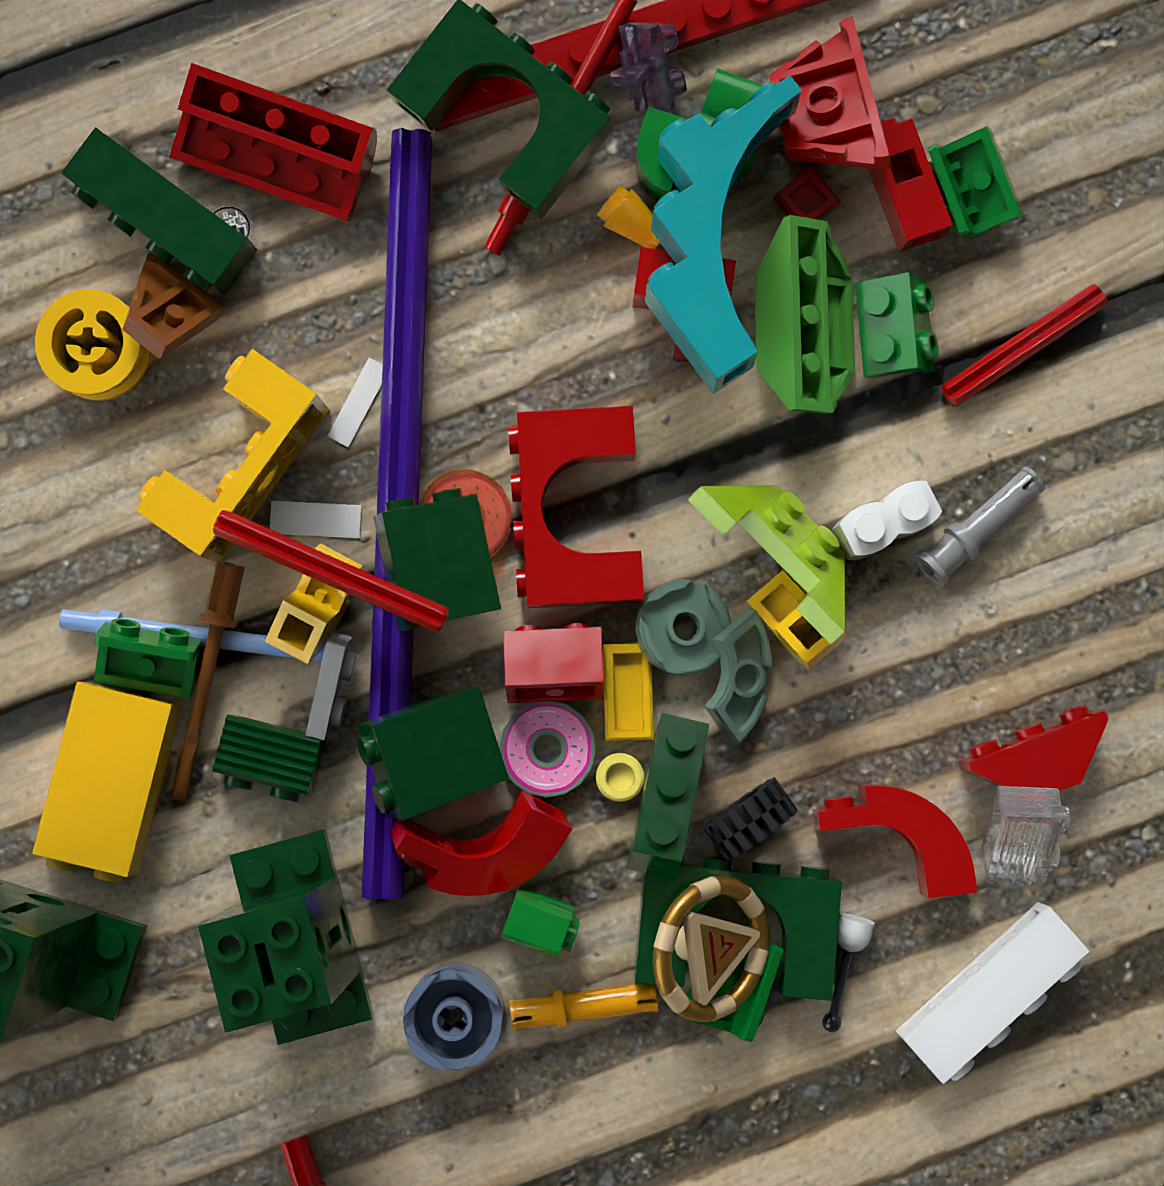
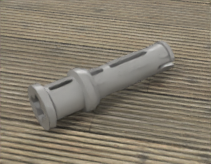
[914,467,1045,587]

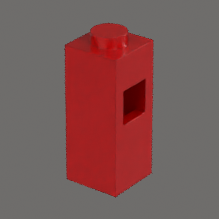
[868,118,952,253]

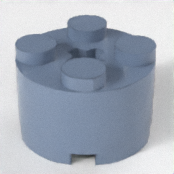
[403,962,505,1071]

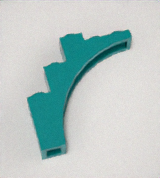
[645,76,802,394]

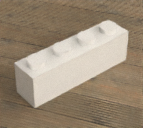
[896,902,1090,1084]

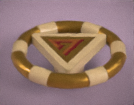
[653,876,770,1022]

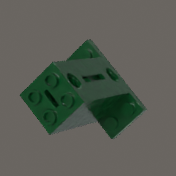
[198,829,374,1045]
[0,879,147,1044]

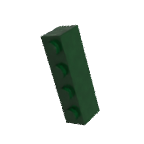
[61,127,258,295]

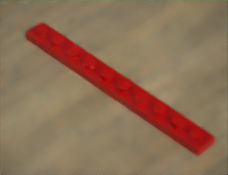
[434,0,829,132]

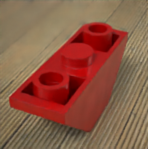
[959,705,1109,800]

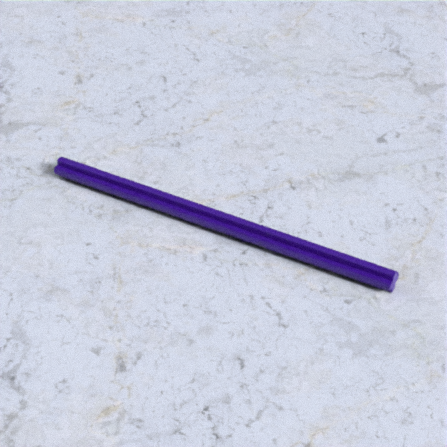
[362,128,432,900]

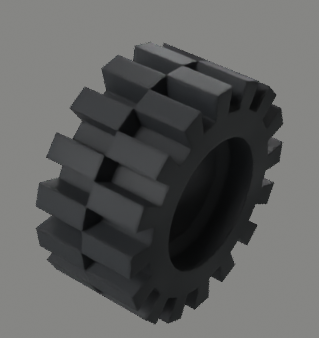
[703,777,798,861]

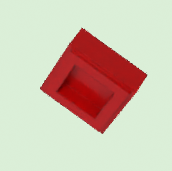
[773,166,841,220]

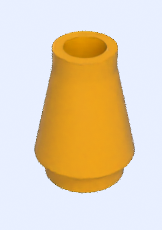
[596,184,660,249]

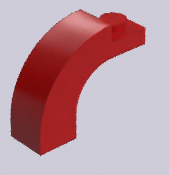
[812,784,977,898]
[390,790,573,896]

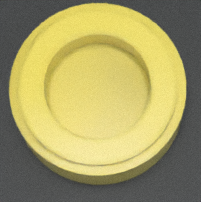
[596,753,644,802]

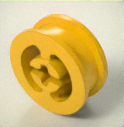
[35,289,151,401]

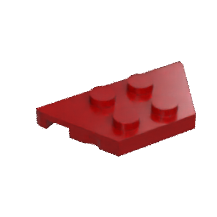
[769,16,892,169]

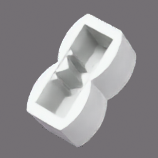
[832,481,942,560]

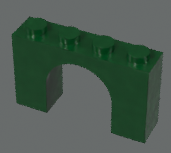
[386,0,613,219]
[634,855,842,1001]

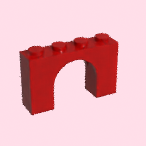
[508,406,644,608]

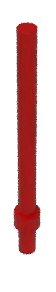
[483,0,637,256]

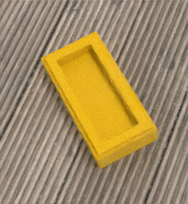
[603,644,654,741]

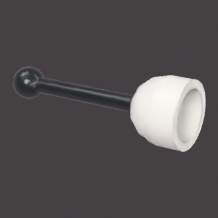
[822,913,875,1032]

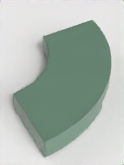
[705,609,772,746]

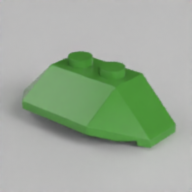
[754,215,855,414]

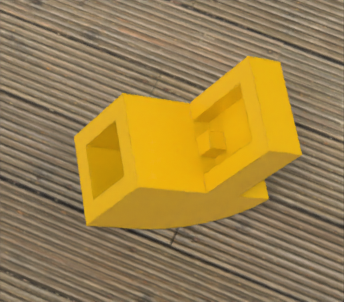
[265,543,363,664]
[747,570,847,671]

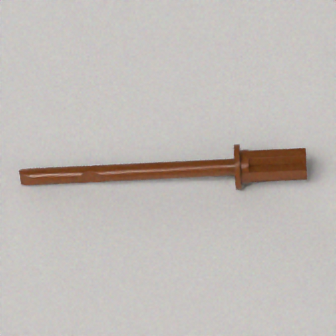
[172,561,245,801]

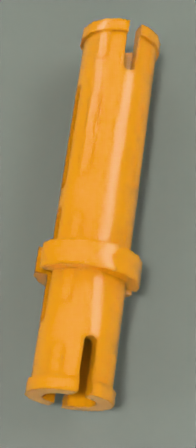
[509,983,658,1032]

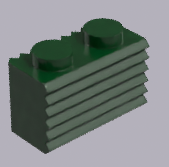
[212,714,327,802]

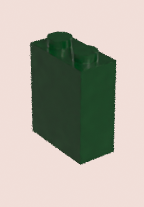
[373,488,501,631]
[357,686,509,821]

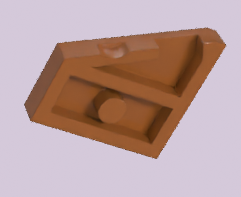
[122,252,223,359]

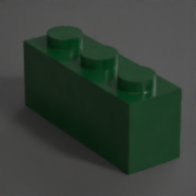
[626,713,710,880]

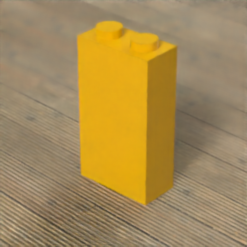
[32,681,182,883]

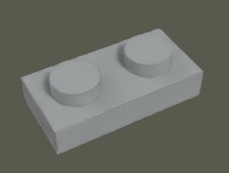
[305,632,357,740]

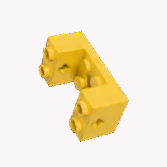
[135,349,330,563]

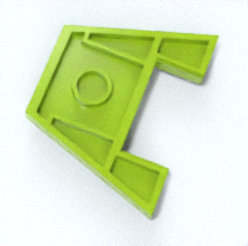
[688,485,845,644]

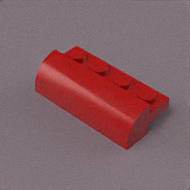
[169,63,377,222]

